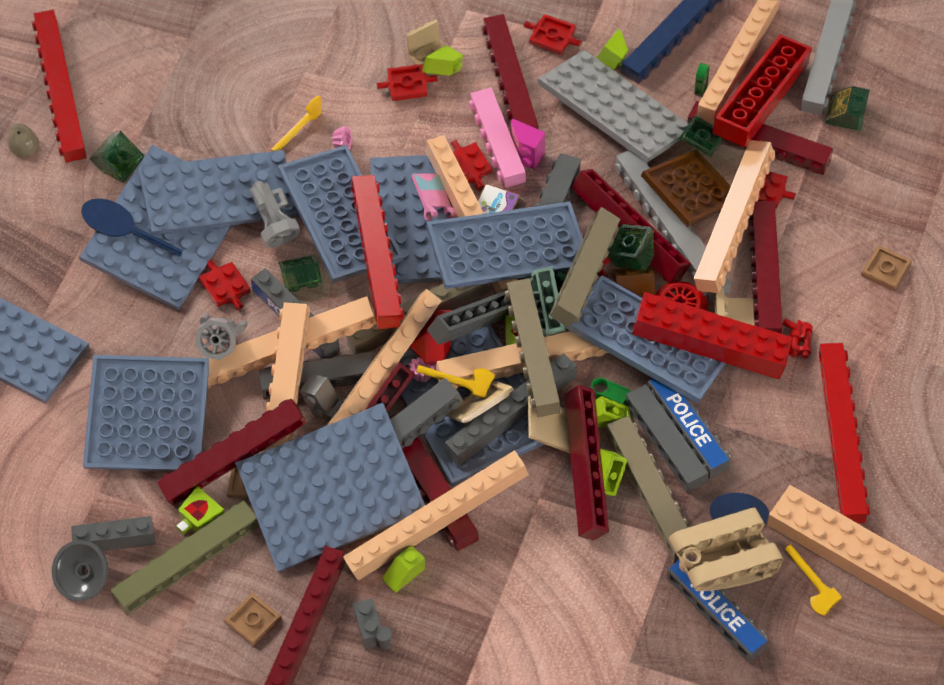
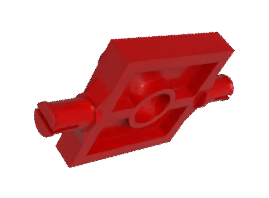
[524,14,582,55]
[376,64,438,101]
[450,140,492,190]
[758,171,796,209]
[199,259,250,311]

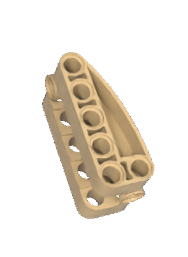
[669,508,784,591]

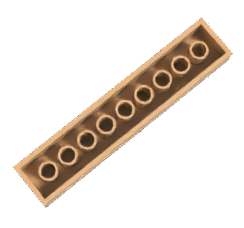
[767,485,944,627]

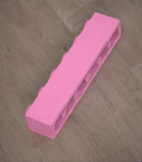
[469,88,526,188]

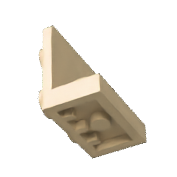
[406,20,444,66]
[715,288,754,325]

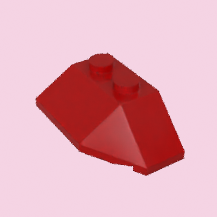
[410,310,453,365]

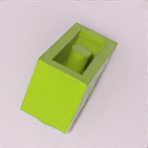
[596,29,628,71]
[422,45,464,76]
[595,396,631,428]
[600,449,628,496]
[382,545,426,594]

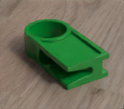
[694,63,710,97]
[591,377,631,405]

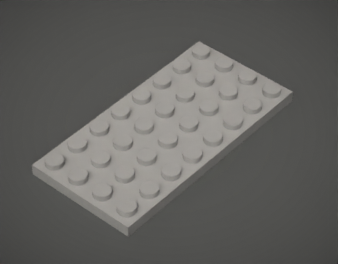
[537,50,692,162]

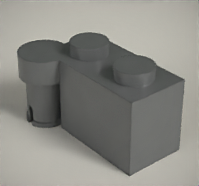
[300,373,344,422]
[353,598,392,650]

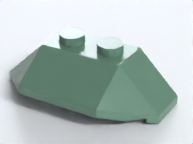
[530,266,566,335]

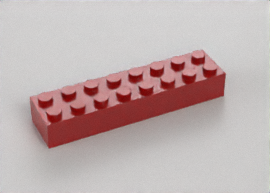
[713,34,812,147]
[632,292,792,380]

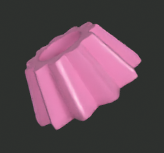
[332,126,353,150]
[408,357,436,383]

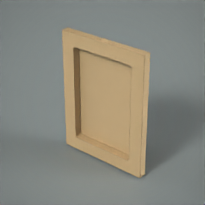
[445,380,514,423]
[528,395,570,453]

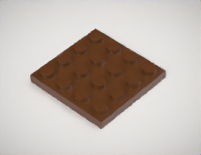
[641,149,731,227]

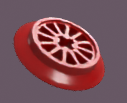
[656,281,708,311]

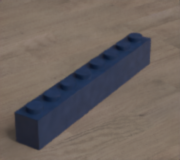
[622,0,722,84]

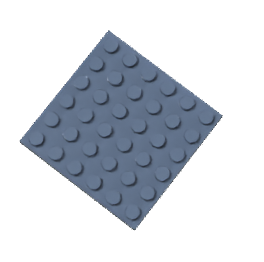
[83,355,210,472]

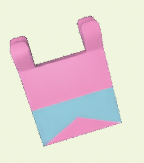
[411,173,457,221]

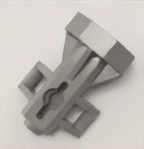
[249,181,300,248]
[195,313,248,360]

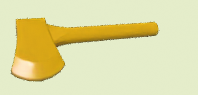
[271,96,322,151]
[416,365,495,398]
[785,545,842,616]

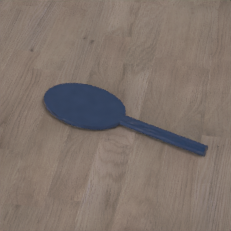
[81,198,183,257]
[709,493,770,525]

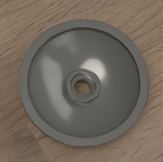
[52,540,108,601]

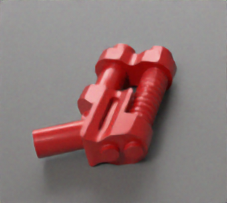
[782,318,813,358]

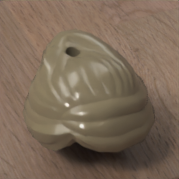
[8,123,39,157]

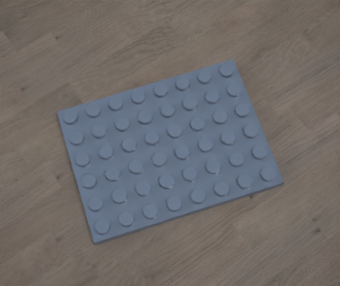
[79,145,232,311]
[398,325,545,487]
[236,403,425,573]

